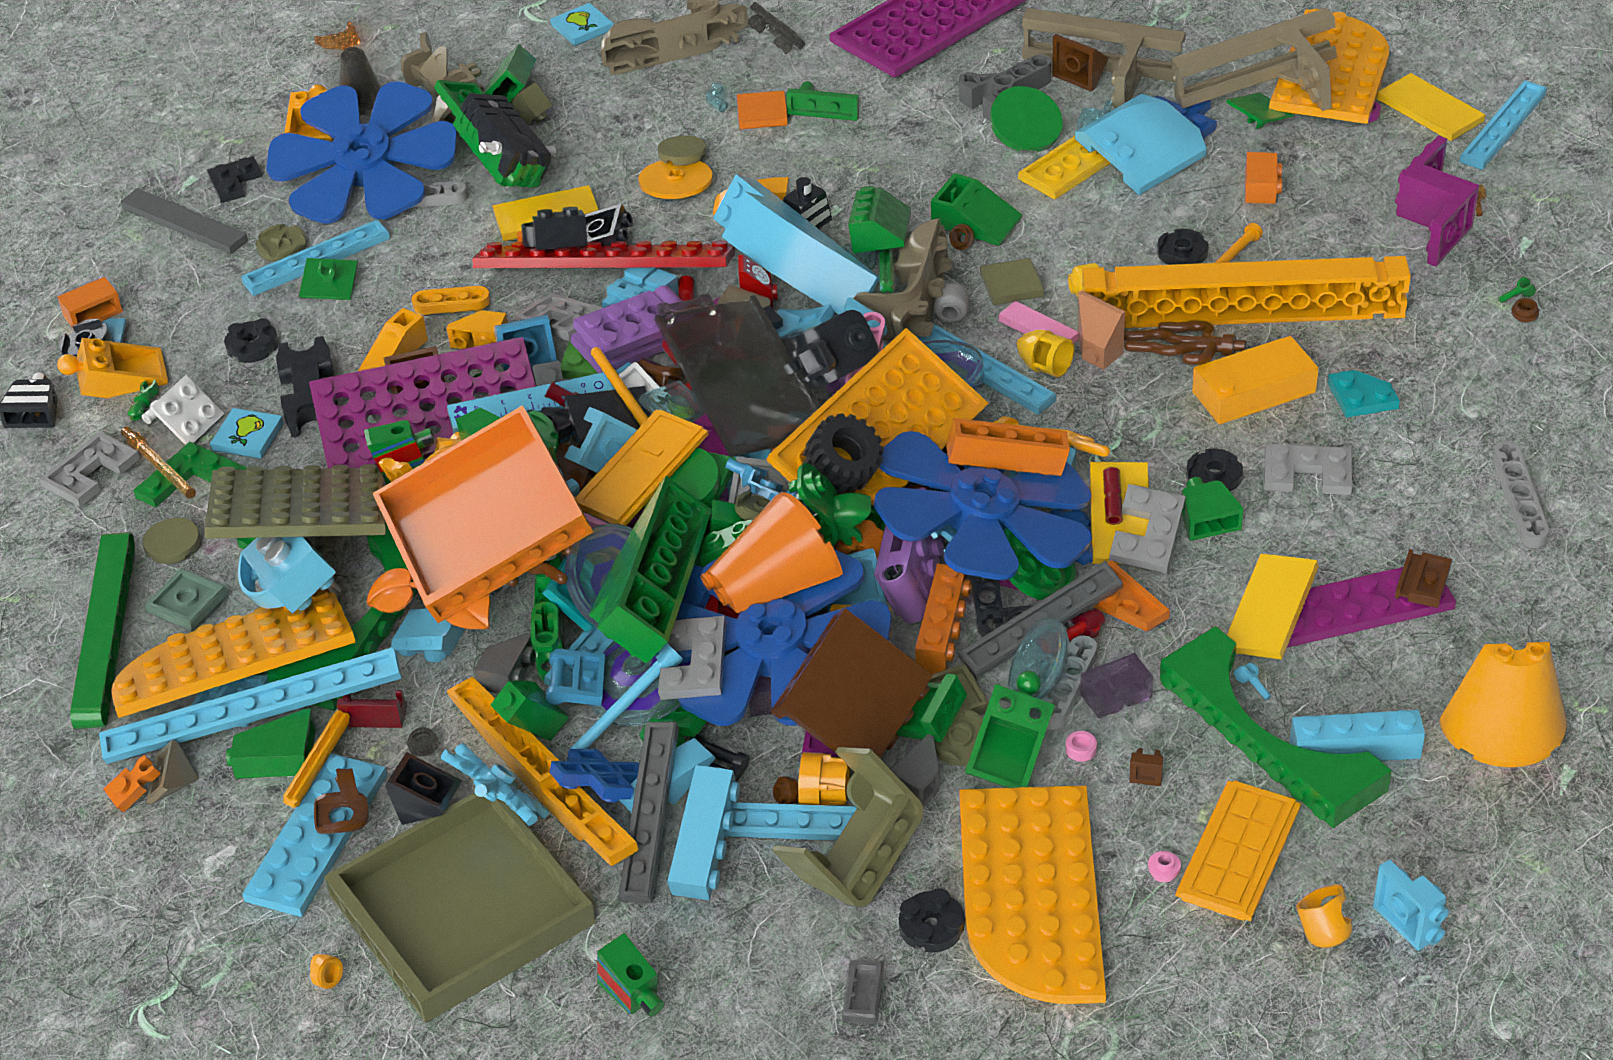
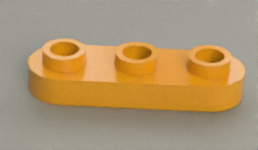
[411,286,490,315]

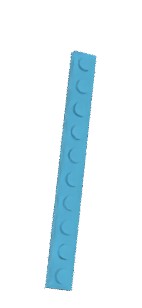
[99,647,402,764]

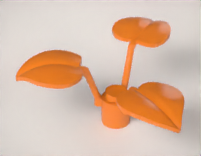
[367,568,491,629]

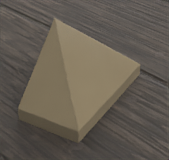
[146,740,199,805]

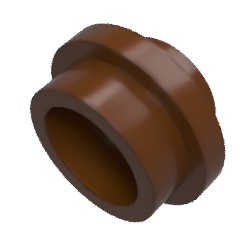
[949,224,974,250]
[1511,298,1539,323]
[773,776,799,804]

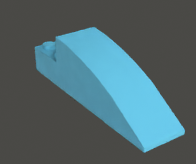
[713,174,880,314]

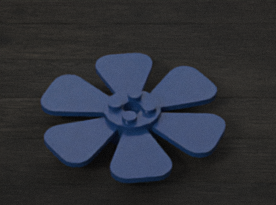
[266,81,457,224]
[873,431,1092,580]
[655,549,892,726]

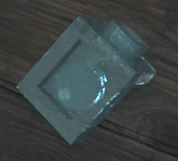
[1077,100,1112,129]

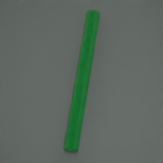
[879,248,894,294]

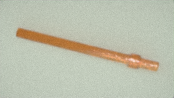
[121,426,196,499]

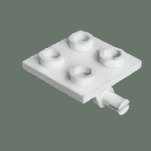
[142,375,224,445]

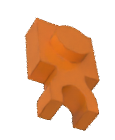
[103,755,161,812]

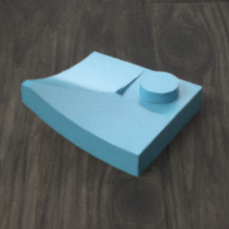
[772,304,835,346]

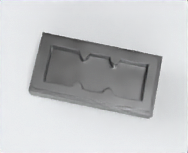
[842,960,884,1025]

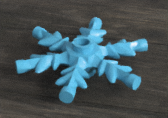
[441,743,549,826]

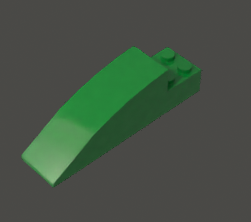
[589,476,712,664]

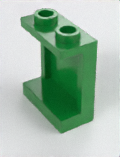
[896,673,967,743]

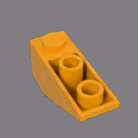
[358,308,428,371]

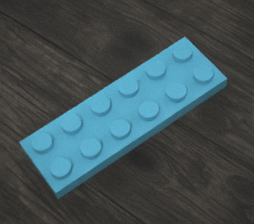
[242,753,387,917]

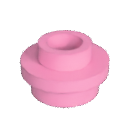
[1148,851,1181,882]

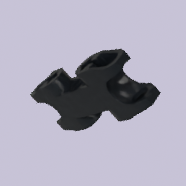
[276,336,338,437]

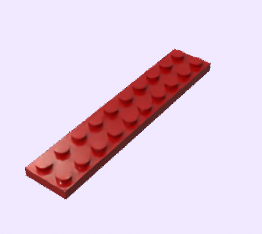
[472,241,735,268]

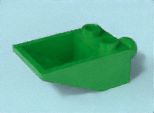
[965,671,1055,788]

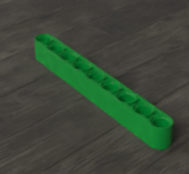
[70,532,135,730]

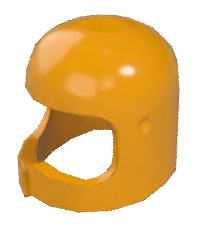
[1296,884,1353,948]

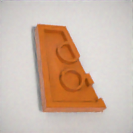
[1092,560,1170,632]

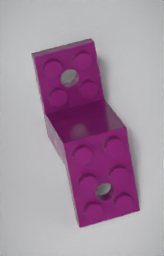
[1395,135,1479,267]

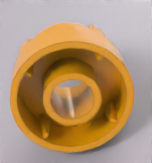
[798,752,850,806]

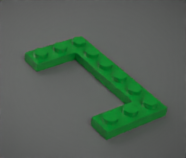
[133,441,256,549]

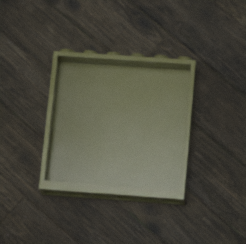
[324,793,596,1023]

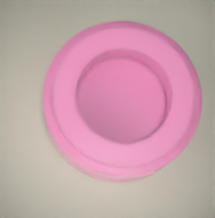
[1065,731,1097,762]

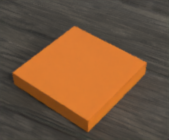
[737,90,787,129]

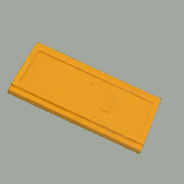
[575,409,709,528]
[1175,780,1301,921]

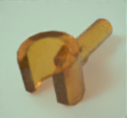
[1476,184,1486,217]

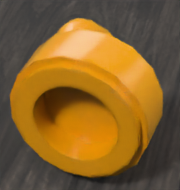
[310,954,343,989]

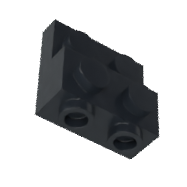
[585,203,633,246]

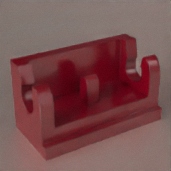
[337,690,407,728]

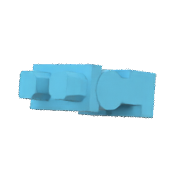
[601,267,679,308]

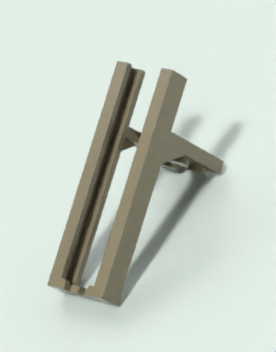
[1171,7,1337,111]
[1022,8,1186,109]

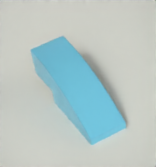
[619,738,716,813]

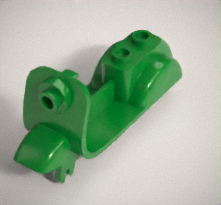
[697,463,871,567]

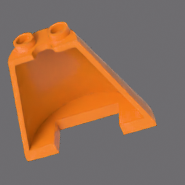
[700,492,843,613]

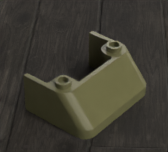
[772,747,923,907]

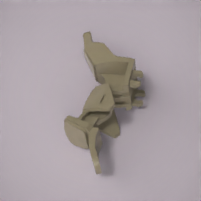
[401,32,484,135]

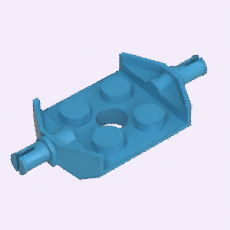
[725,458,816,515]

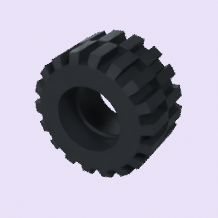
[803,413,884,494]

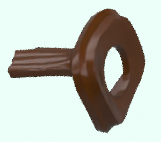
[637,357,686,391]
[314,768,369,834]

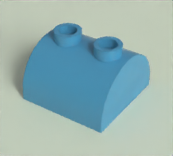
[494,314,557,371]

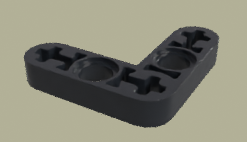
[970,575,1062,637]

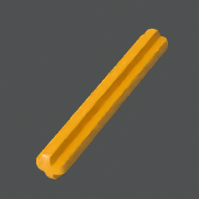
[283,710,350,808]

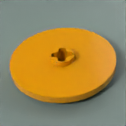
[638,160,713,199]

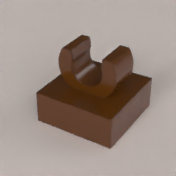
[1129,748,1164,786]

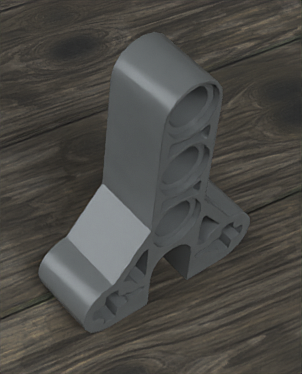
[959,54,1051,122]

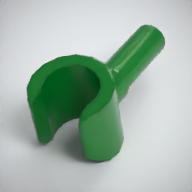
[1498,277,1536,303]

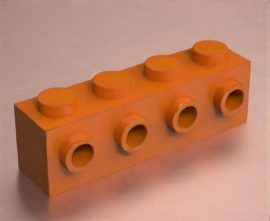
[946,418,1070,476]
[915,563,971,674]

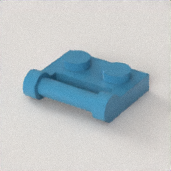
[546,649,605,706]

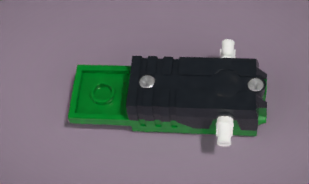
[434,80,556,188]

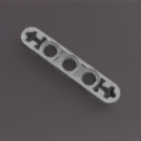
[1493,441,1549,548]

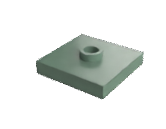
[145,568,229,631]

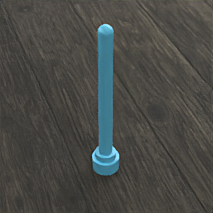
[570,643,684,749]

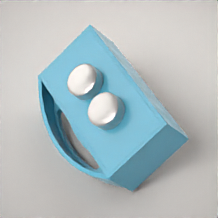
[238,537,341,614]

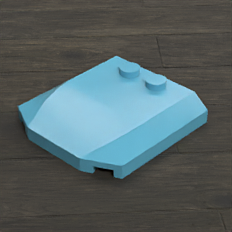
[1075,93,1207,195]

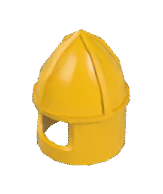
[1016,329,1074,378]

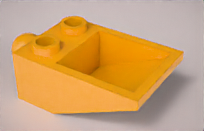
[284,84,334,142]
[57,338,168,398]

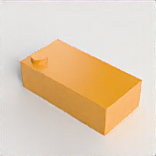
[1192,335,1319,425]

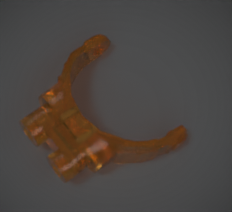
[314,22,360,50]

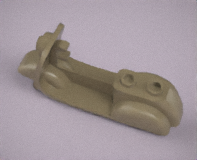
[600,0,748,75]
[853,218,953,340]

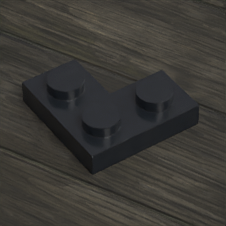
[207,156,262,204]

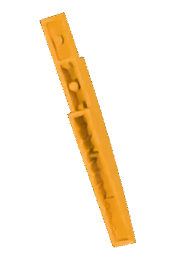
[447,677,638,867]

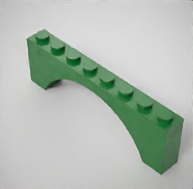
[266,521,418,711]
[1160,626,1392,828]

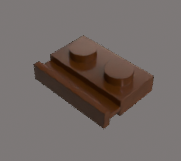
[1395,549,1452,608]

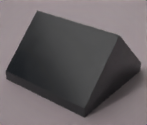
[385,752,462,825]

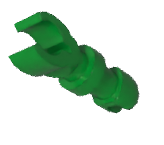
[128,380,160,421]

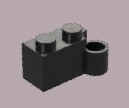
[521,207,587,250]

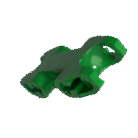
[531,552,565,681]

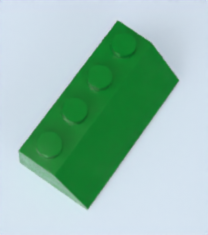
[848,186,911,254]

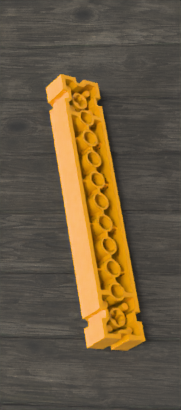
[1082,256,1411,328]

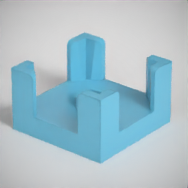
[565,407,637,473]

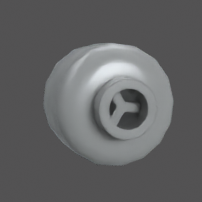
[934,283,970,323]

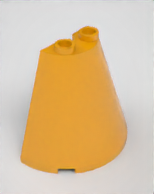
[1439,642,1567,767]

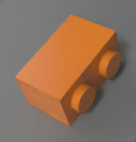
[1245,152,1282,204]
[57,277,123,330]

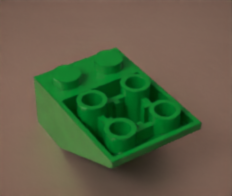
[931,173,1022,246]

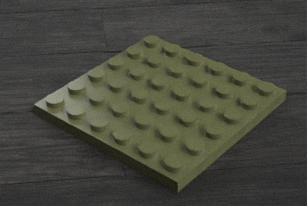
[205,464,385,539]

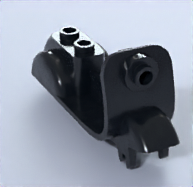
[774,310,879,389]

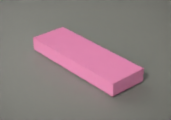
[999,301,1079,343]

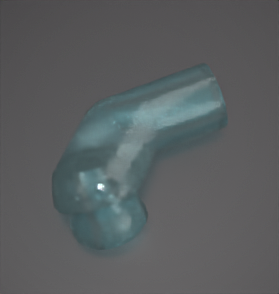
[706,82,728,112]

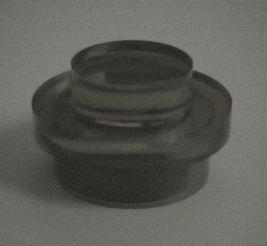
[407,727,439,756]

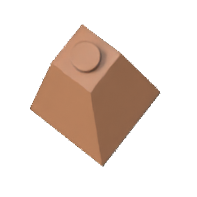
[1077,290,1125,370]

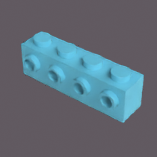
[1289,710,1425,761]
[667,765,740,900]

